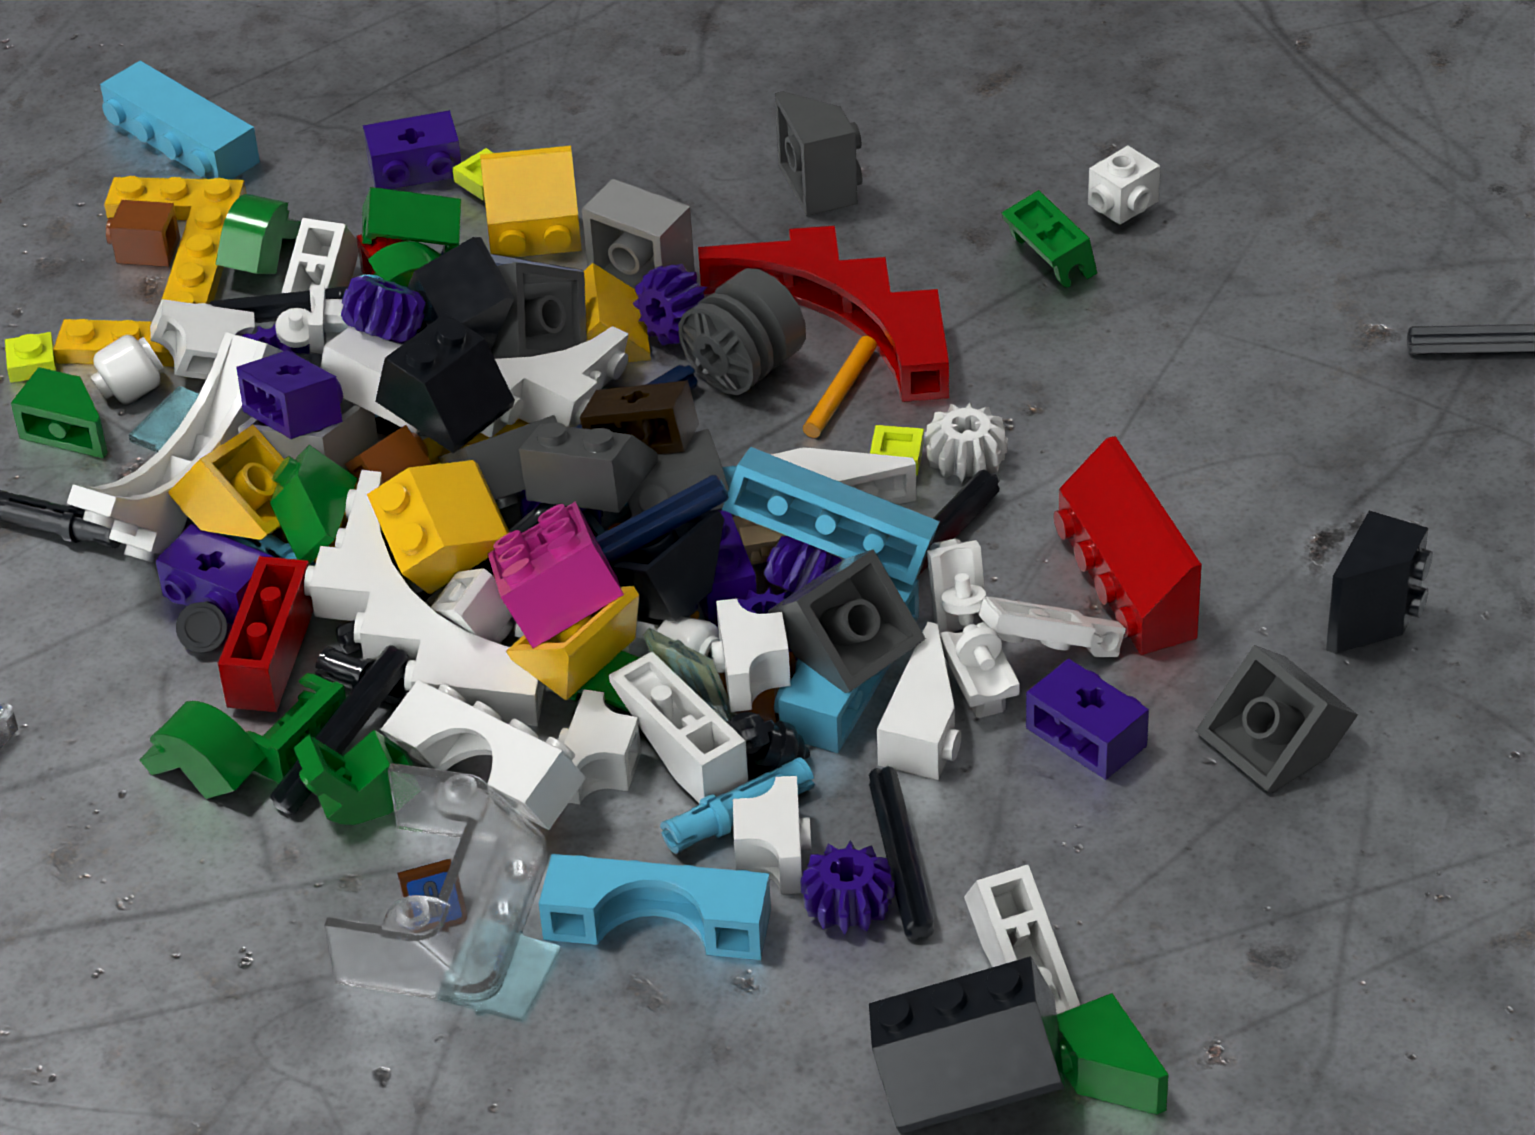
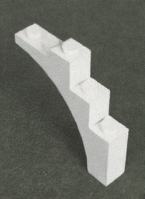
[320,326,629,438]
[67,332,283,563]
[304,470,546,726]

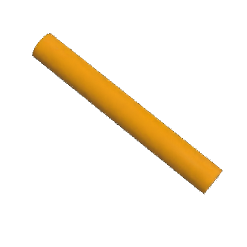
[803,336,877,438]

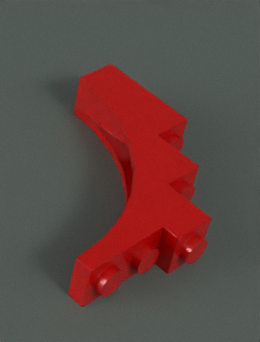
[698,225,949,402]

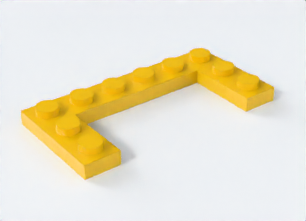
[53,176,247,367]

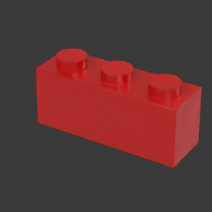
[218,556,314,712]

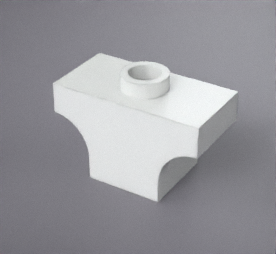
[150,299,255,379]
[711,599,791,712]
[558,689,641,804]
[733,776,811,894]

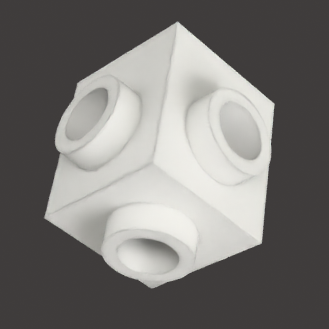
[1088,146,1160,225]

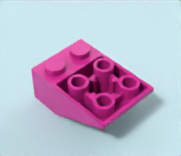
[488,501,624,648]

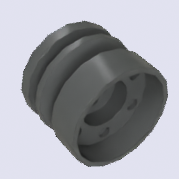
[678,268,806,395]

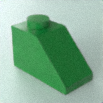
[11,367,108,458]
[270,445,357,565]
[1057,993,1169,1115]

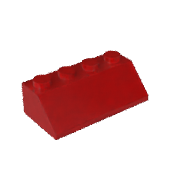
[1054,436,1202,655]

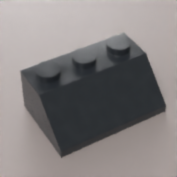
[869,956,1065,1134]

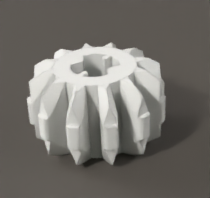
[925,402,1008,483]

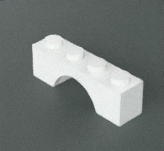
[381,680,586,830]

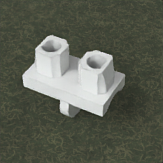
[275,285,349,354]
[927,538,986,633]
[939,622,1020,718]

